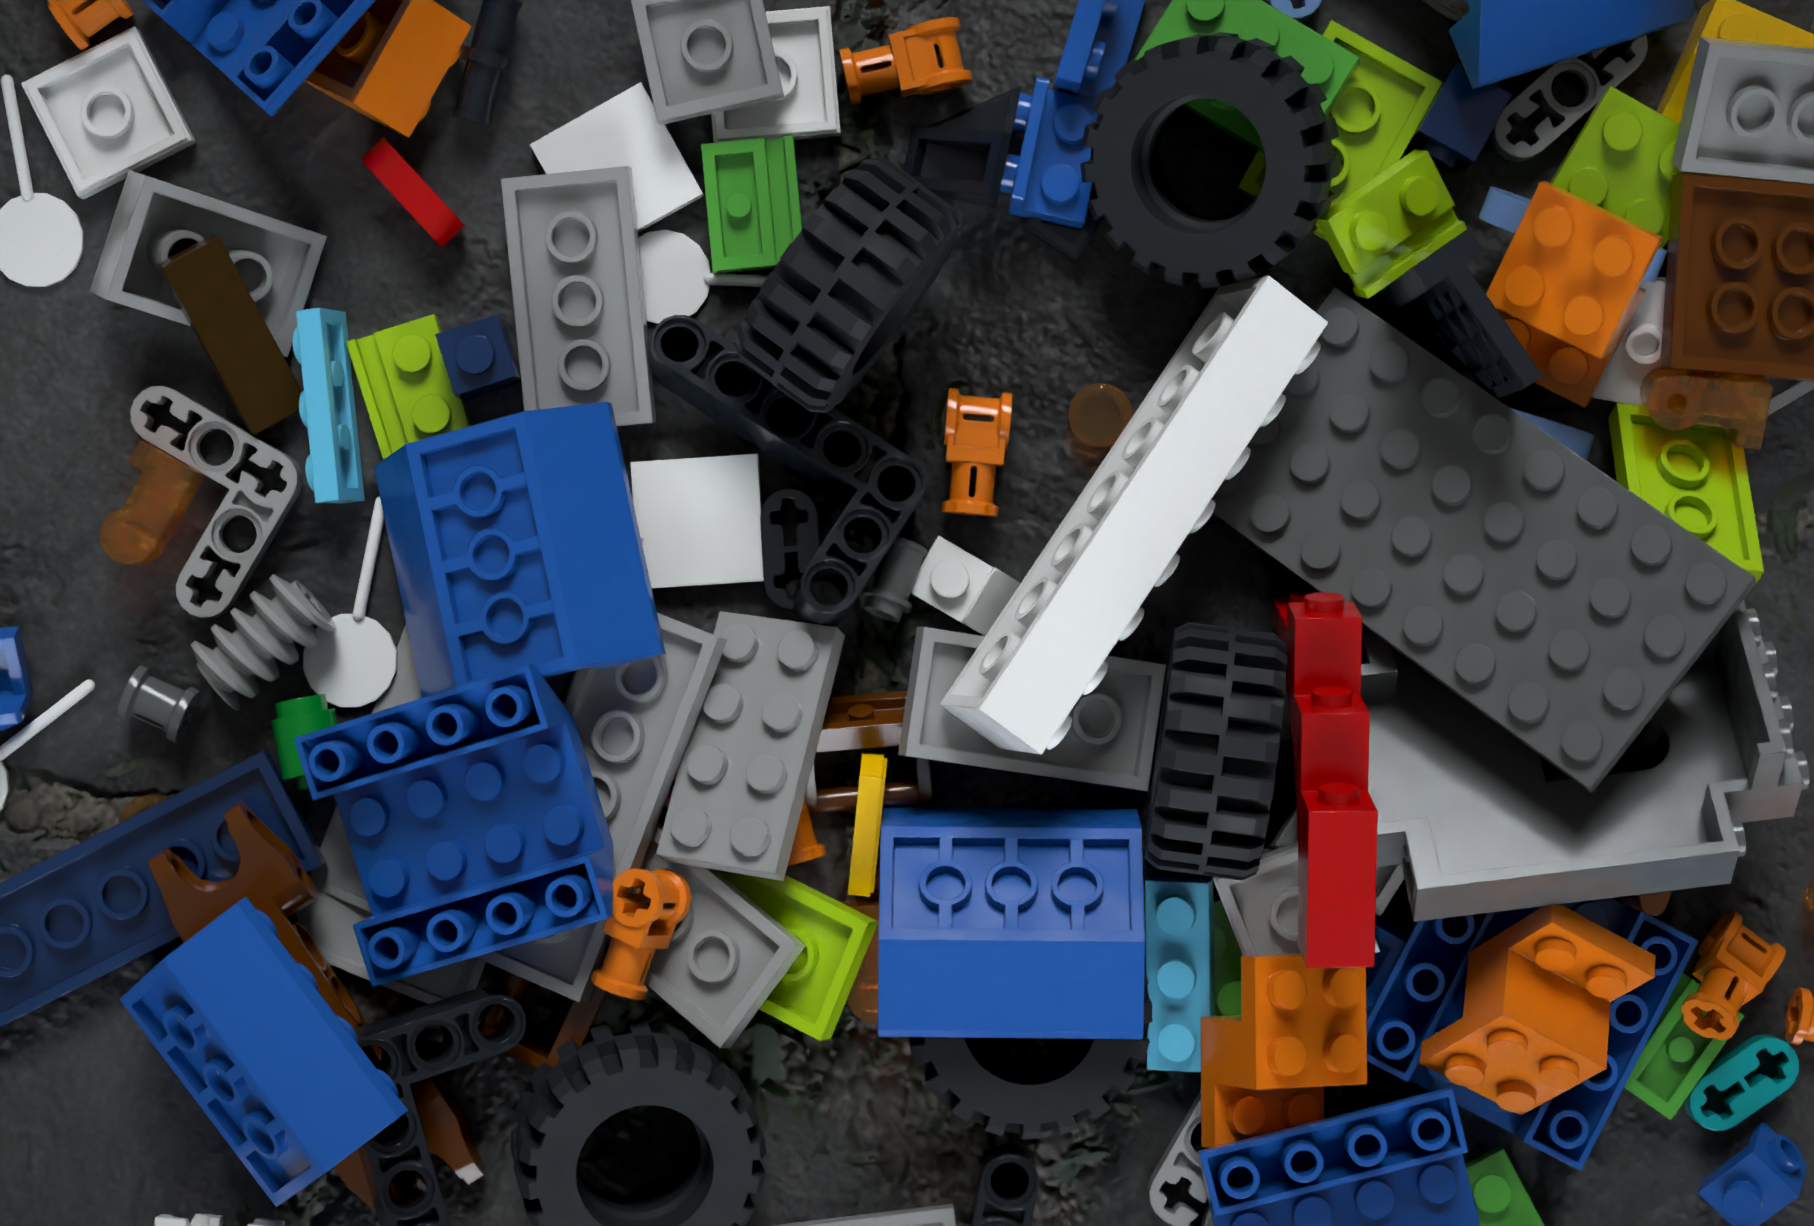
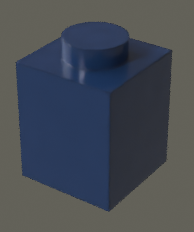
[1411,63,1512,171]
[435,314,521,401]

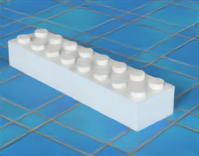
[939,276,1328,755]

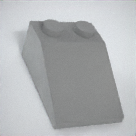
[90,170,327,357]

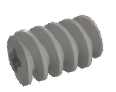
[191,574,336,711]

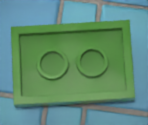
[1135,0,1360,154]

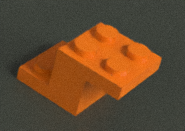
[1486,181,1663,408]
[1420,904,1656,1115]
[1200,954,1367,1148]

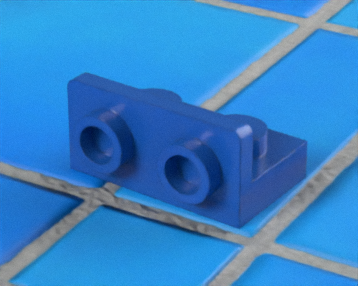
[1053,0,1145,100]
[1000,76,1099,229]

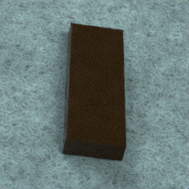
[157,234,302,435]

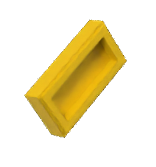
[848,752,887,897]

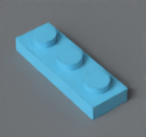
[292,308,365,504]
[1145,876,1214,1072]

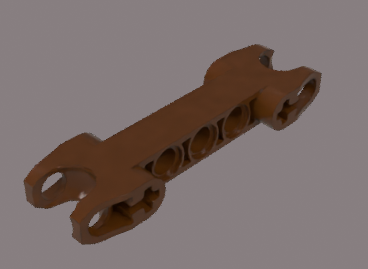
[148,800,485,1213]

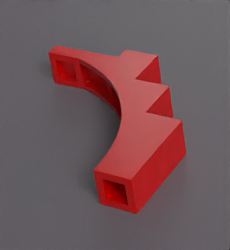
[1272,588,1378,968]

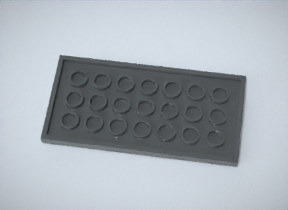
[1212,287,1756,793]

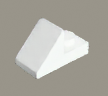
[911,535,1021,636]

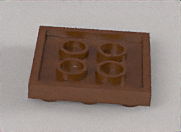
[1660,172,1814,382]

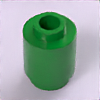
[271,694,338,790]

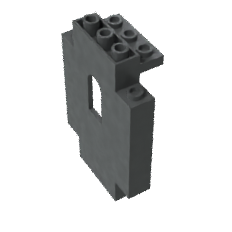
[1361,600,1810,922]

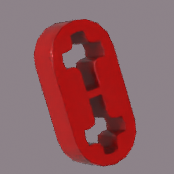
[360,137,465,247]

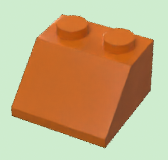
[304,0,472,138]

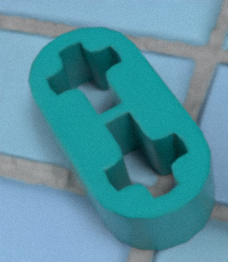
[1683,1034,1799,1131]

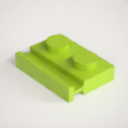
[1317,149,1467,299]
[346,314,472,460]

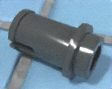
[862,537,927,622]

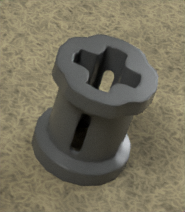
[117,665,201,742]

